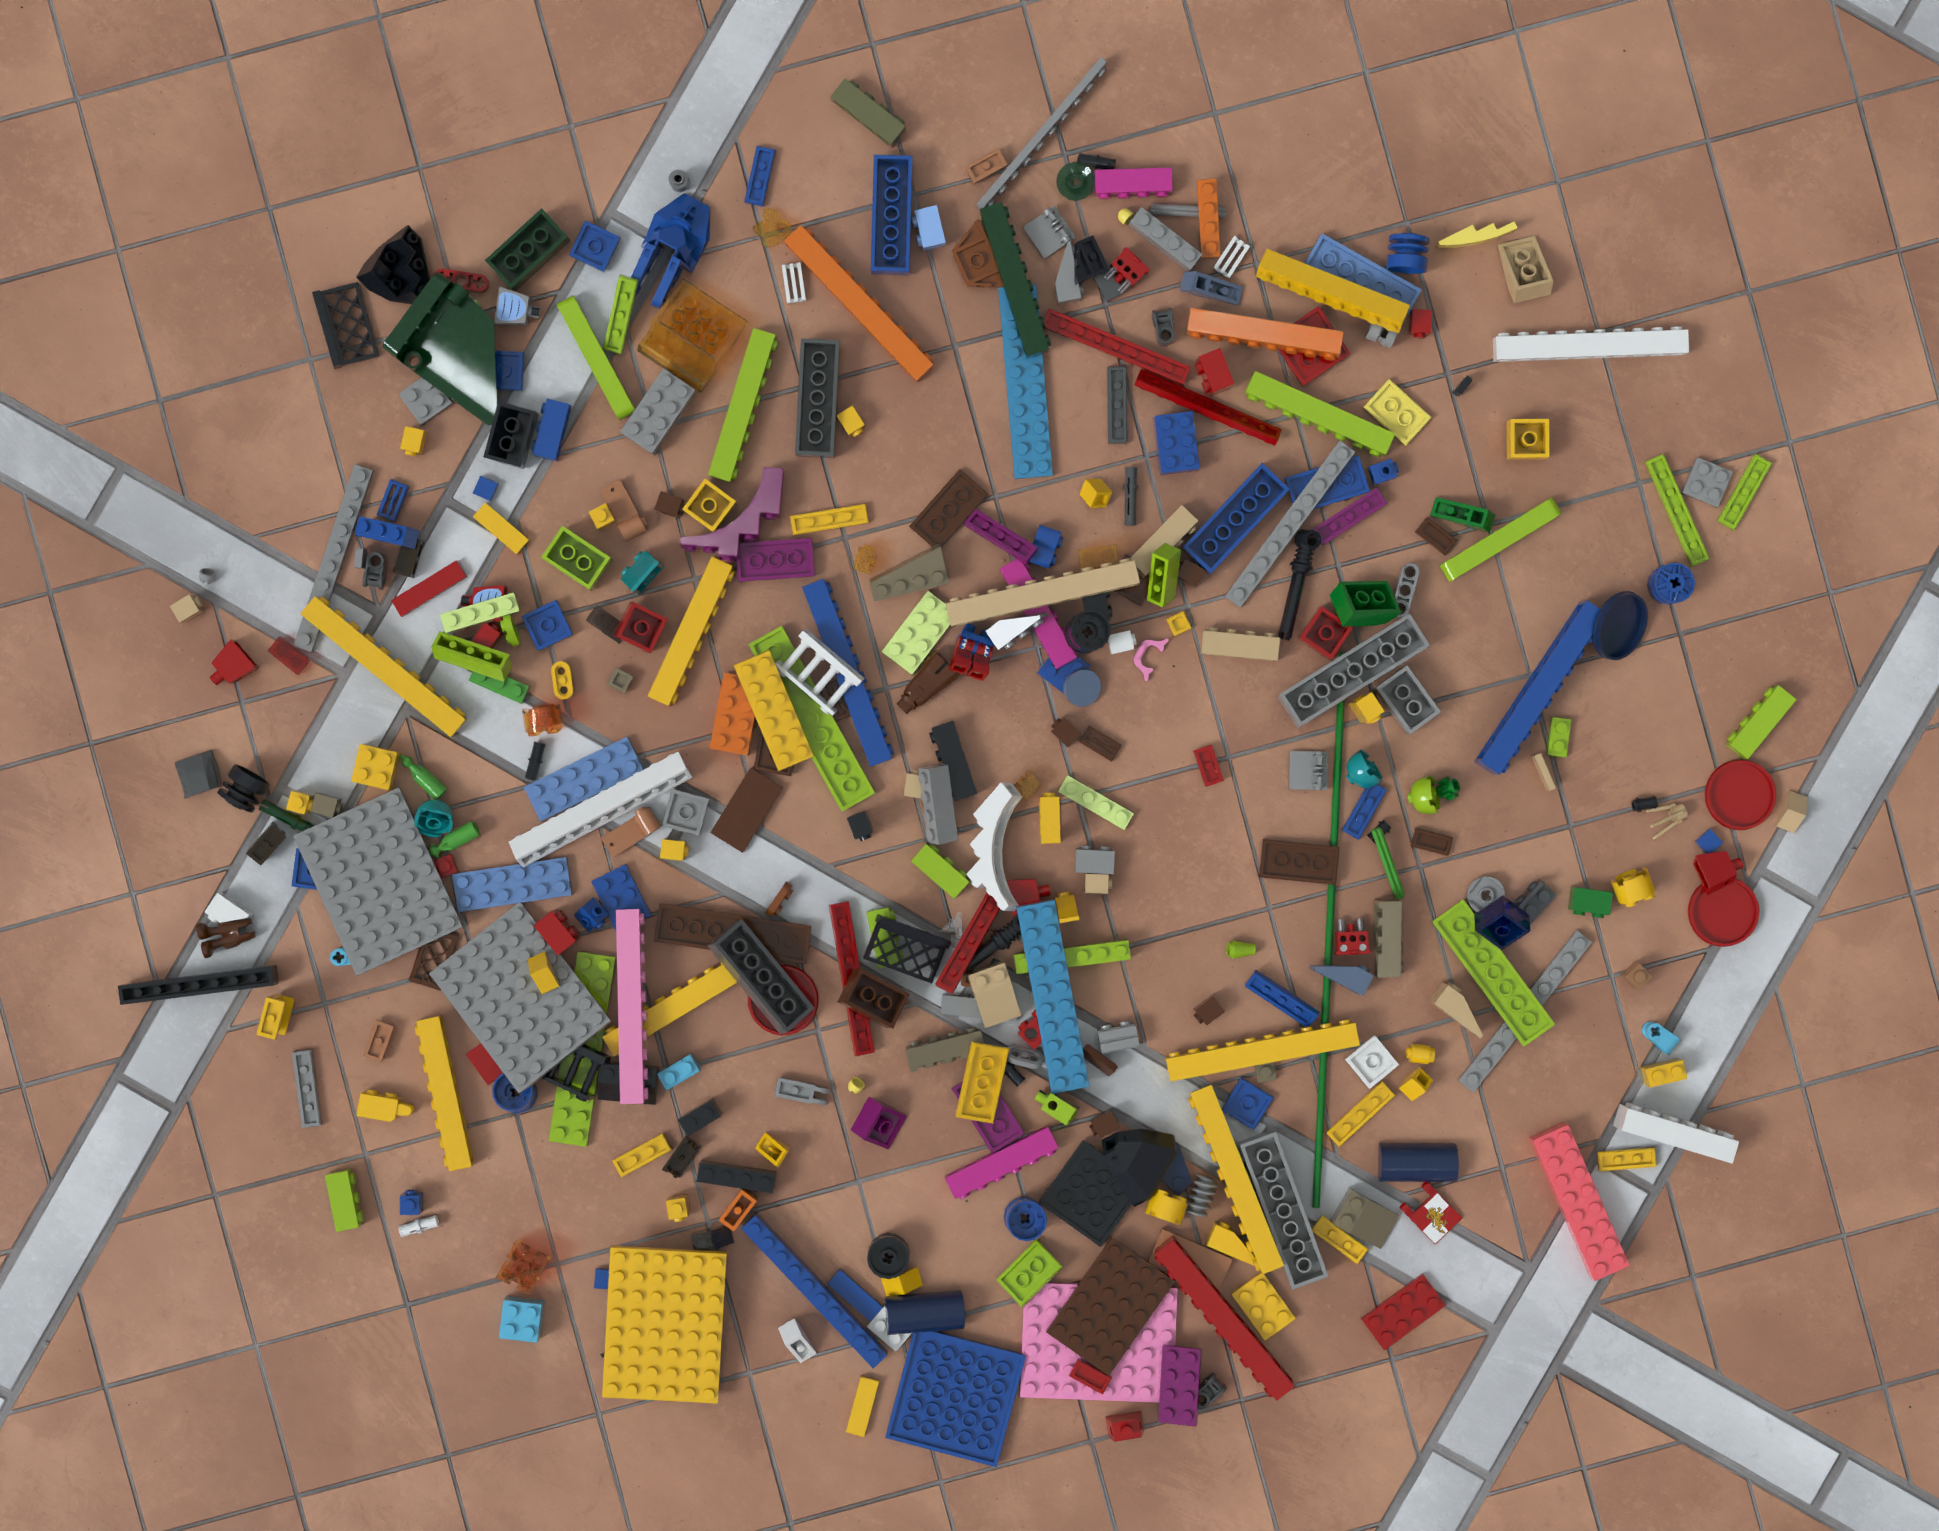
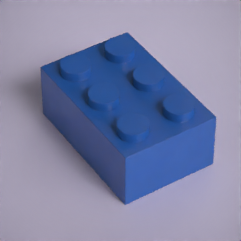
[1153,411,1200,475]

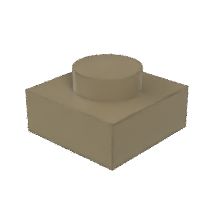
[607,668,634,693]
[1254,1062,1277,1083]

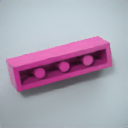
[1094,168,1173,199]

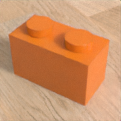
[719,1189,759,1232]

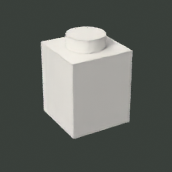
[1108,630,1137,655]

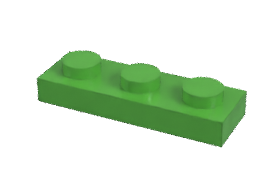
[469,672,530,704]

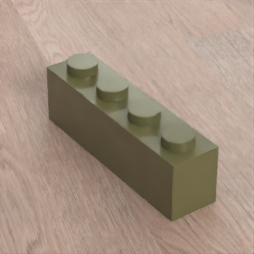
[831,79,906,148]

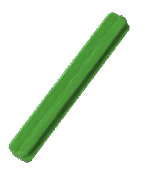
[1371,827,1405,899]

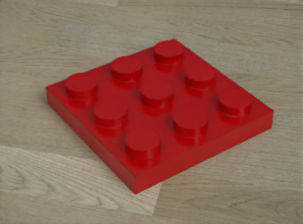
[1278,306,1351,387]

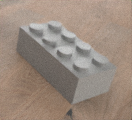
[620,368,697,456]

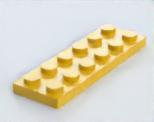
[733,650,814,771]

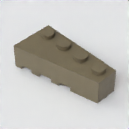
[869,543,949,601]
[1373,899,1404,978]
[906,1027,984,1072]

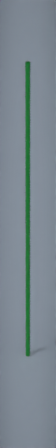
[1312,653,1345,1208]

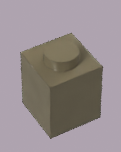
[310,793,343,818]

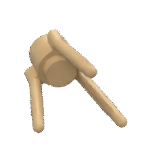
[1646,803,1688,840]

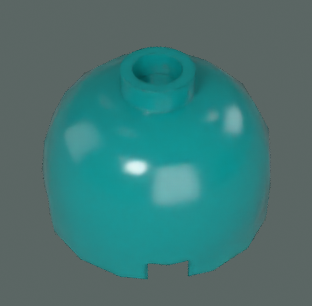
[1346,749,1382,788]
[414,799,453,837]

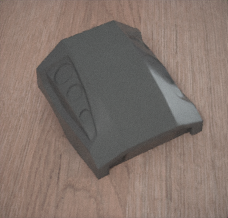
[175,750,223,799]

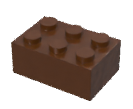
[837,968,910,1029]

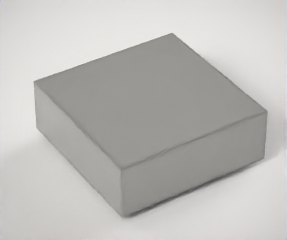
[354,548,367,569]

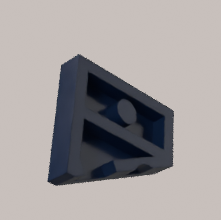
[1162,1142,1192,1196]

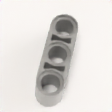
[1393,563,1419,618]

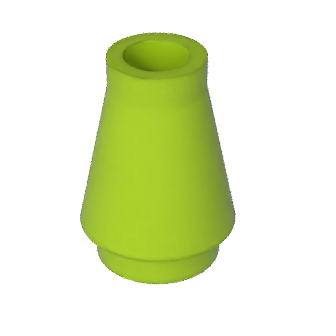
[1226,940,1256,959]

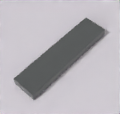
[1107,366,1127,444]

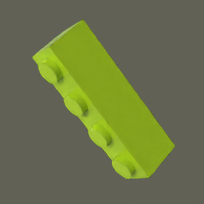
[431,631,512,682]
[1725,685,1796,759]

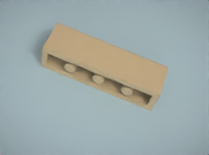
[1131,505,1198,578]
[1200,627,1280,661]

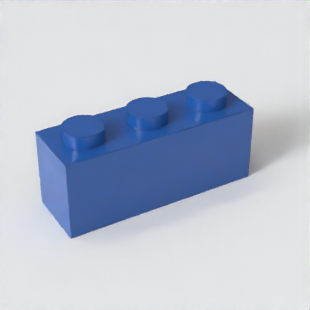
[531,398,572,462]
[355,516,419,549]

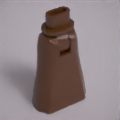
[896,650,961,714]

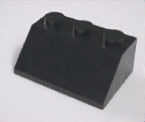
[483,401,539,469]
[598,1062,659,1105]

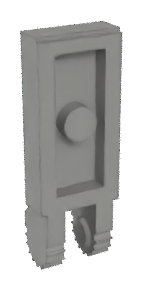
[774,1077,831,1105]

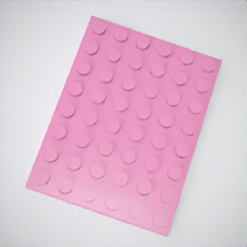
[1020,1282,1178,1403]

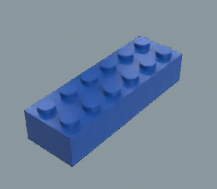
[871,155,913,275]
[1181,463,1290,575]

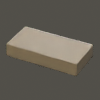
[1531,753,1556,791]

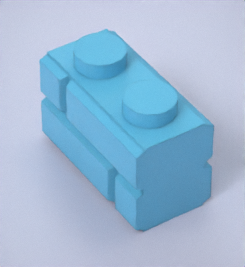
[657,1053,701,1091]

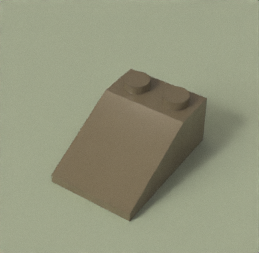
[1330,1187,1399,1249]

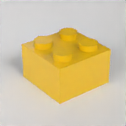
[1506,419,1550,460]
[682,479,737,532]
[351,744,401,790]

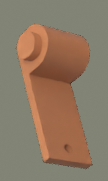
[600,479,649,541]
[601,806,662,857]

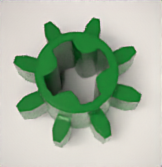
[1436,776,1461,801]

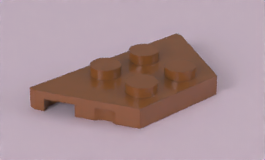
[951,219,1004,288]

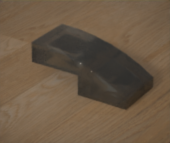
[586,605,622,644]

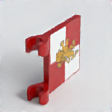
[1399,1182,1462,1244]

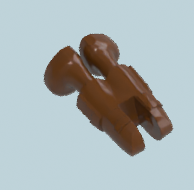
[196,918,256,958]

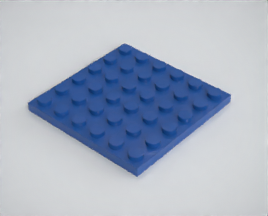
[885,1331,1026,1467]

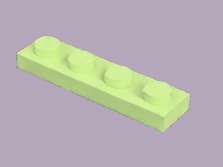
[440,592,520,633]
[1058,775,1134,830]

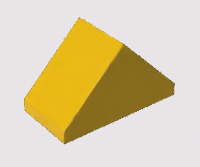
[527,951,560,995]
[755,1132,790,1167]
[881,1266,923,1296]

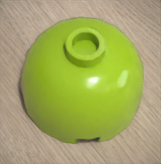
[1408,775,1440,814]

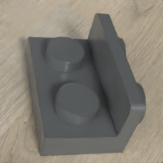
[1513,880,1557,924]

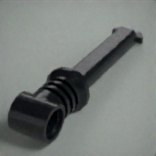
[1278,529,1321,641]
[963,914,1022,976]

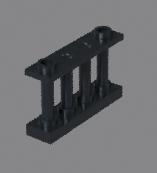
[541,1044,611,1102]

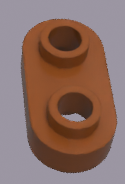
[765,881,794,917]

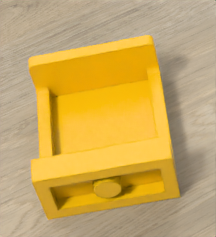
[256,994,295,1040]

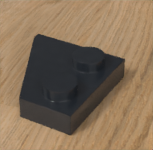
[1074,236,1109,285]

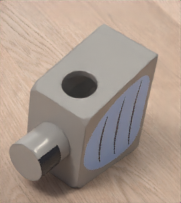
[494,287,541,326]

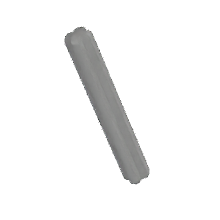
[1150,204,1226,218]

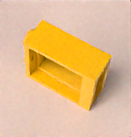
[1039,793,1061,844]

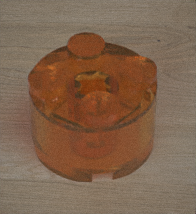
[522,704,563,736]

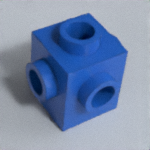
[574,897,609,932]

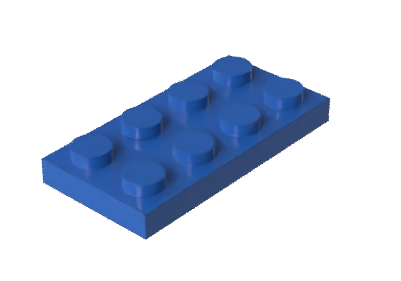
[1285,455,1370,509]

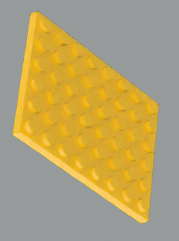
[602,1245,727,1404]

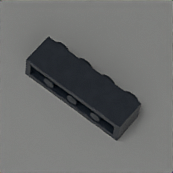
[929,721,977,801]
[696,1160,777,1193]

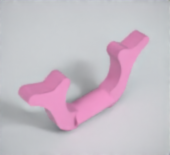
[1133,638,1169,681]

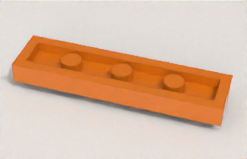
[1197,178,1221,258]

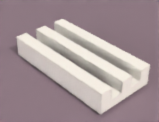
[1213,236,1250,279]
[782,262,806,304]

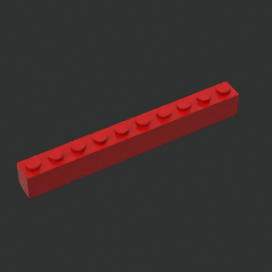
[1155,1235,1295,1401]

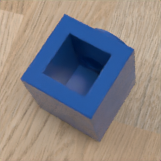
[1367,459,1399,486]
[400,1190,423,1215]

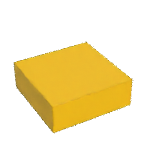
[1166,611,1192,636]

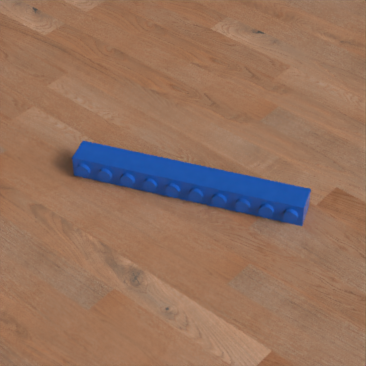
[802,579,894,767]
[741,1212,888,1368]

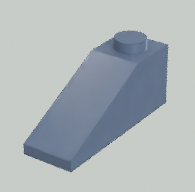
[1180,271,1243,306]
[1309,964,1374,996]

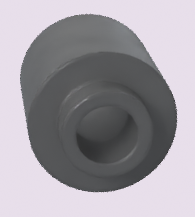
[669,170,690,192]

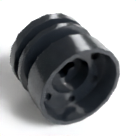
[1065,610,1111,654]
[217,764,270,813]

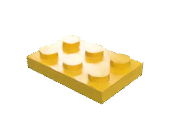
[1231,1272,1296,1341]

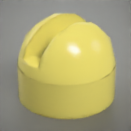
[1118,208,1135,226]
[848,1077,865,1094]

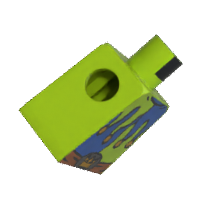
[1034,1090,1080,1126]

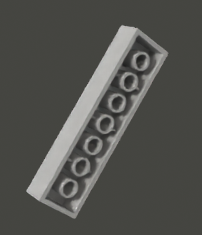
[1277,613,1430,729]
[1238,1129,1329,1290]

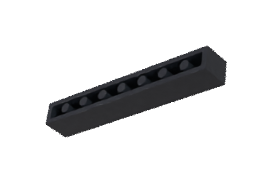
[118,965,279,1005]

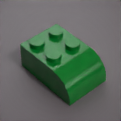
[1329,581,1401,627]

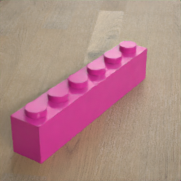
[1000,559,1078,670]
[945,1125,1058,1199]

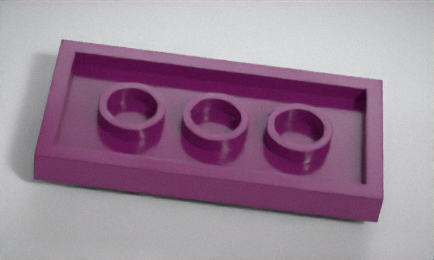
[736,538,815,582]
[952,1081,1025,1153]
[1158,1344,1202,1427]

